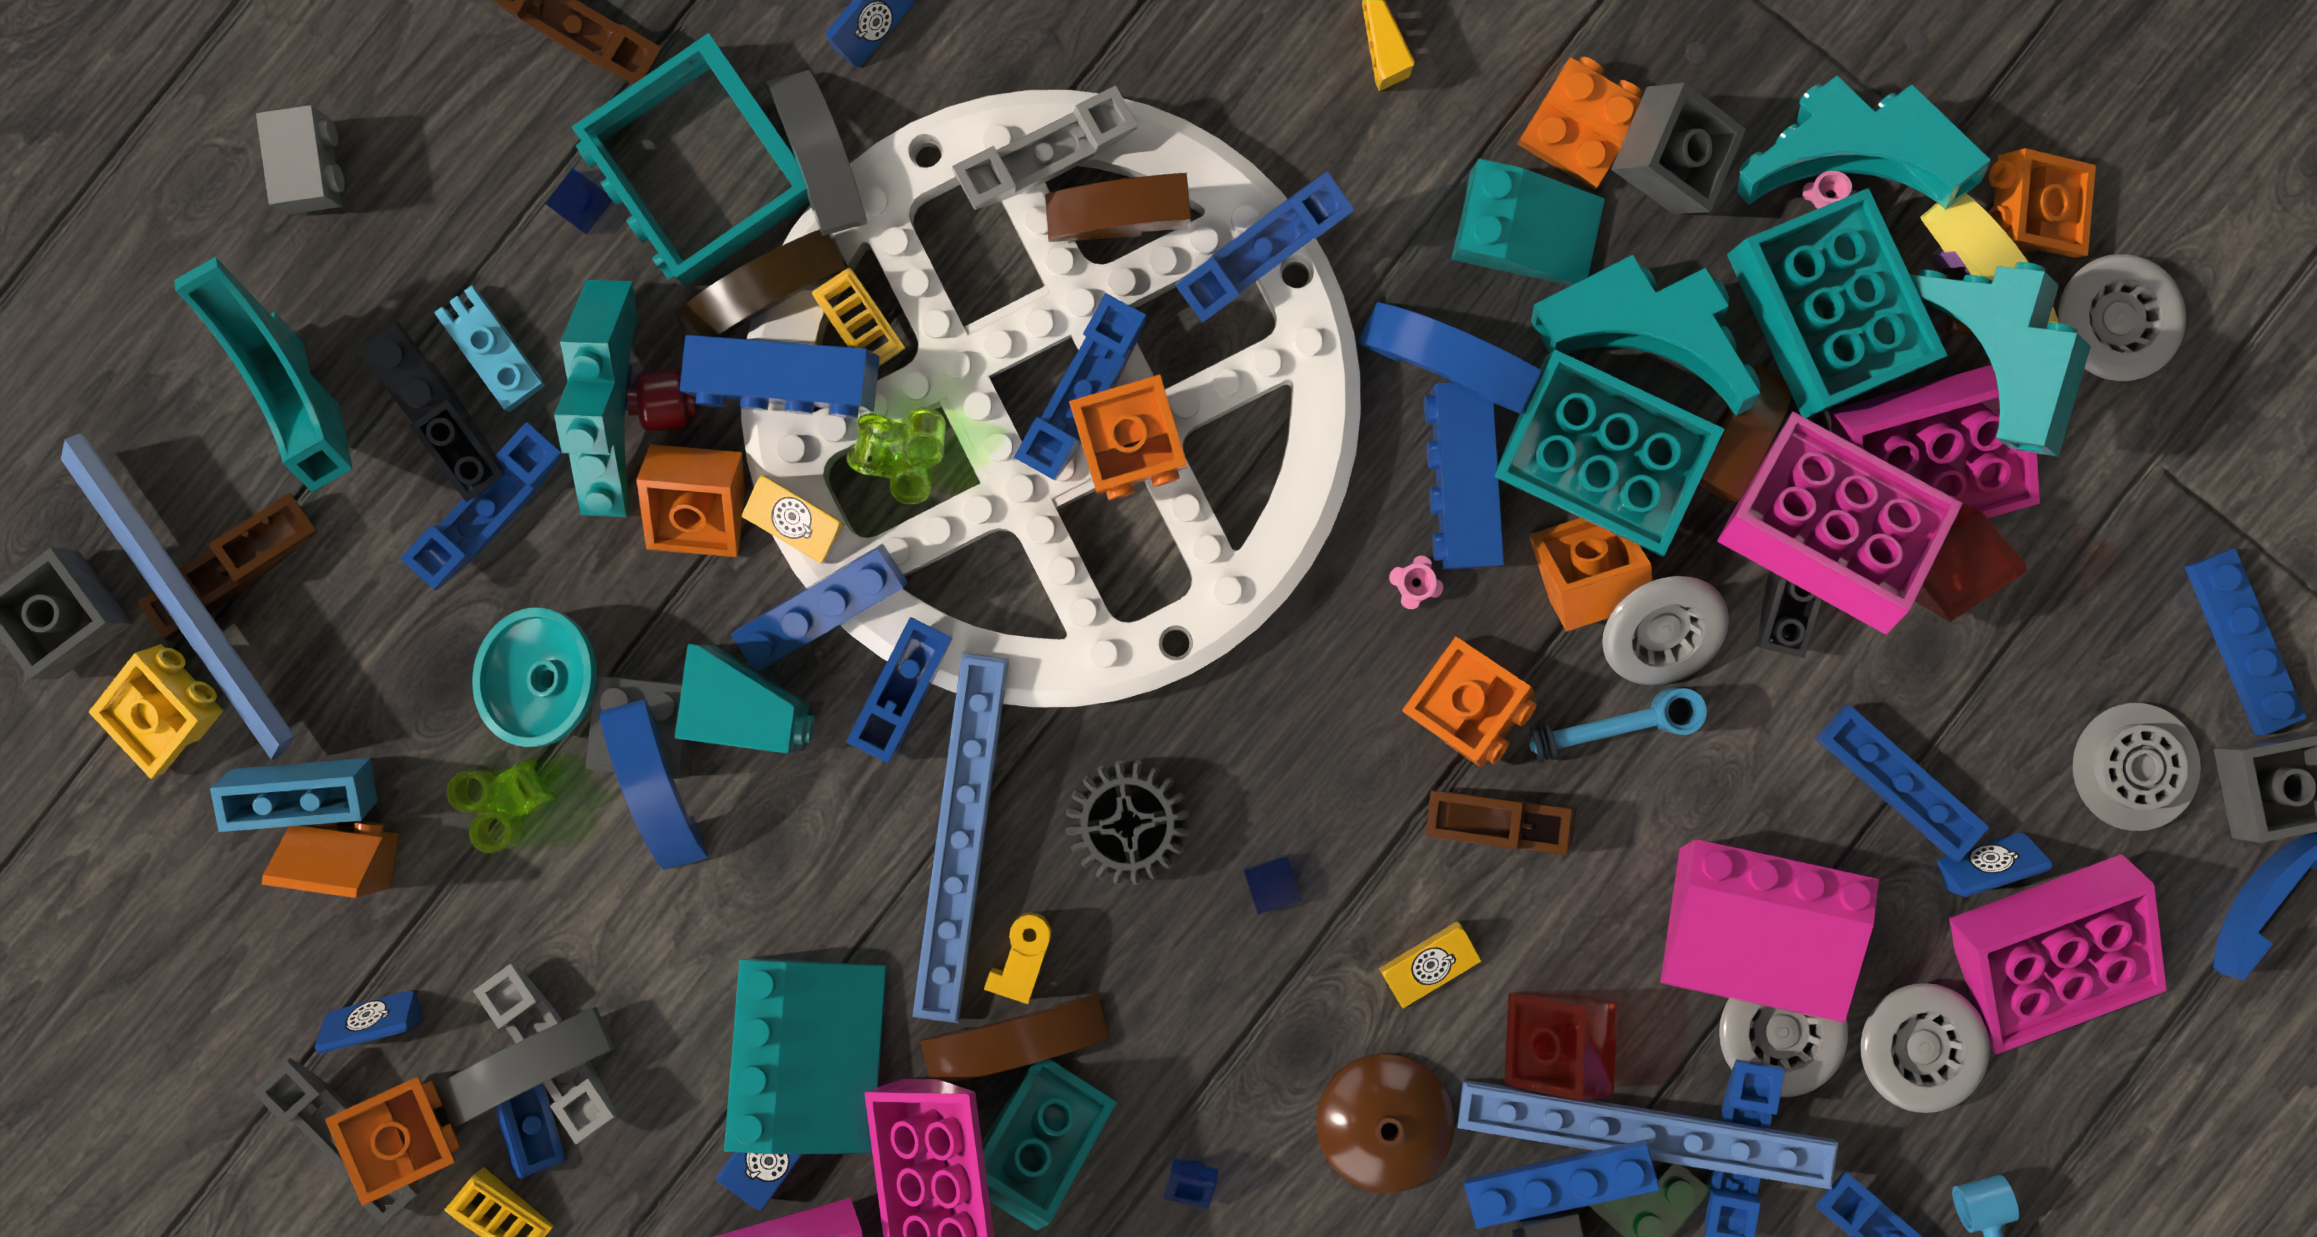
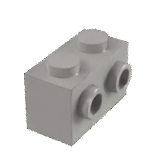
[256,105,345,215]

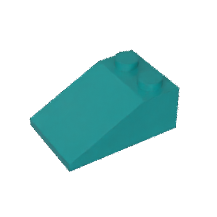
[1451,159,1605,286]
[982,1059,1117,1231]

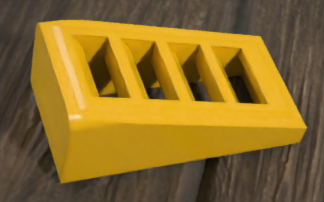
[1362,0,1415,91]
[811,268,906,367]
[445,1167,554,1237]

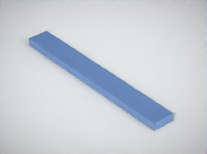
[61,433,294,760]
[912,652,1009,1023]
[1457,1079,1838,1189]

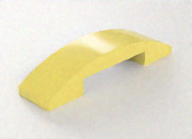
[1920,194,2059,323]

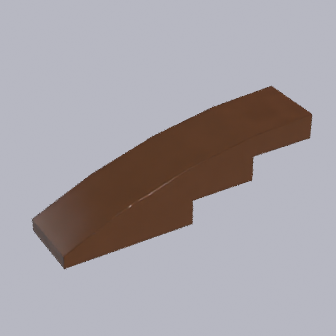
[137,493,318,641]

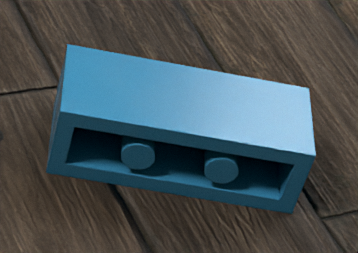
[210,758,378,832]

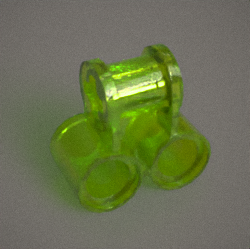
[846,407,946,505]
[446,758,556,853]

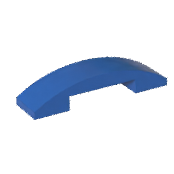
[1175,171,1354,323]
[1014,293,1148,481]
[1357,302,1543,415]
[400,422,563,590]
[599,699,708,870]
[2213,832,2317,980]
[1704,1059,1785,1237]
[1815,1170,1922,1237]

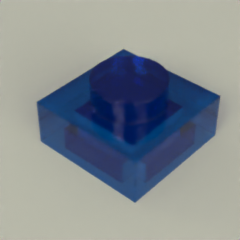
[545,168,612,235]
[1243,855,1302,914]
[1163,1159,1219,1209]

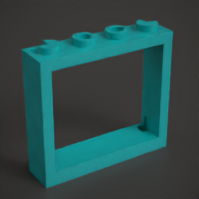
[572,33,809,286]

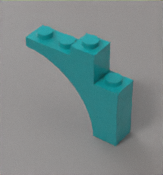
[1737,76,1991,210]
[1531,255,1760,416]
[174,256,353,492]
[1910,262,2091,457]
[554,280,638,517]

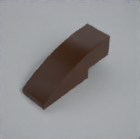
[1045,173,1191,242]
[1698,364,1793,503]
[1426,790,1577,855]

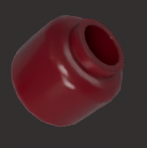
[627,371,695,431]

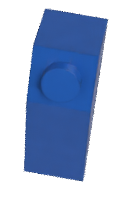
[846,617,953,763]

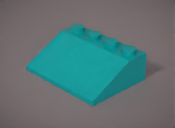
[1727,188,1947,419]
[1494,349,1724,556]
[724,958,887,1154]

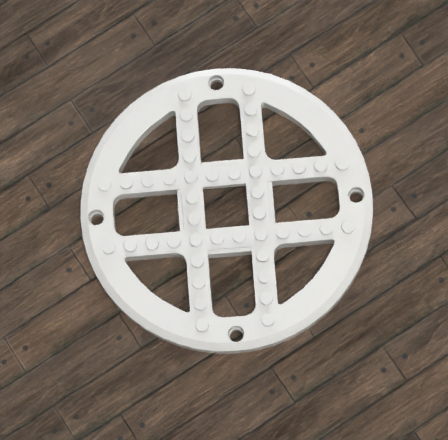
[741,90,1361,707]

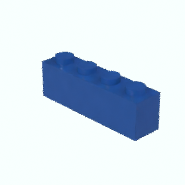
[680,335,880,418]
[1424,382,1504,570]

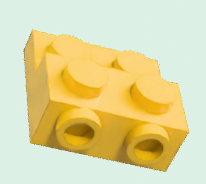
[89,644,223,779]

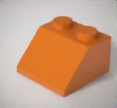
[637,444,745,557]
[1529,518,1652,632]
[262,821,399,898]

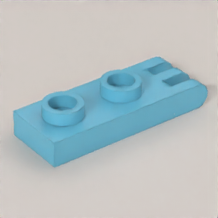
[435,285,547,412]

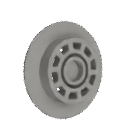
[2058,254,2186,381]
[1602,576,1729,685]
[2072,703,2201,831]
[1861,983,1990,1113]
[1719,998,1848,1097]

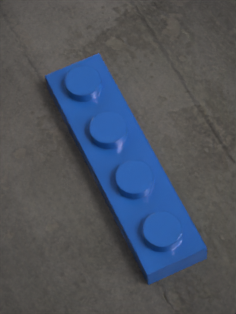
[730,543,908,672]
[2185,549,2306,736]
[1815,705,1990,862]
[1464,1140,1660,1229]

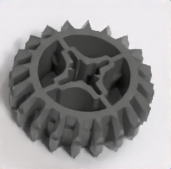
[1066,760,1190,885]

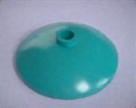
[472,608,597,747]

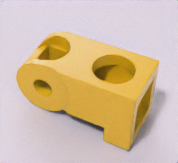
[984,912,1051,1004]

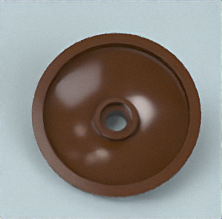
[1316,1053,1455,1193]

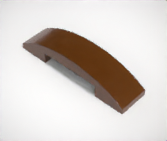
[489,0,663,85]
[920,993,1110,1083]

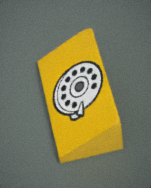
[742,475,846,564]
[1378,921,1481,1009]

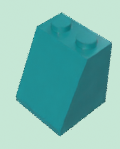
[675,644,815,754]

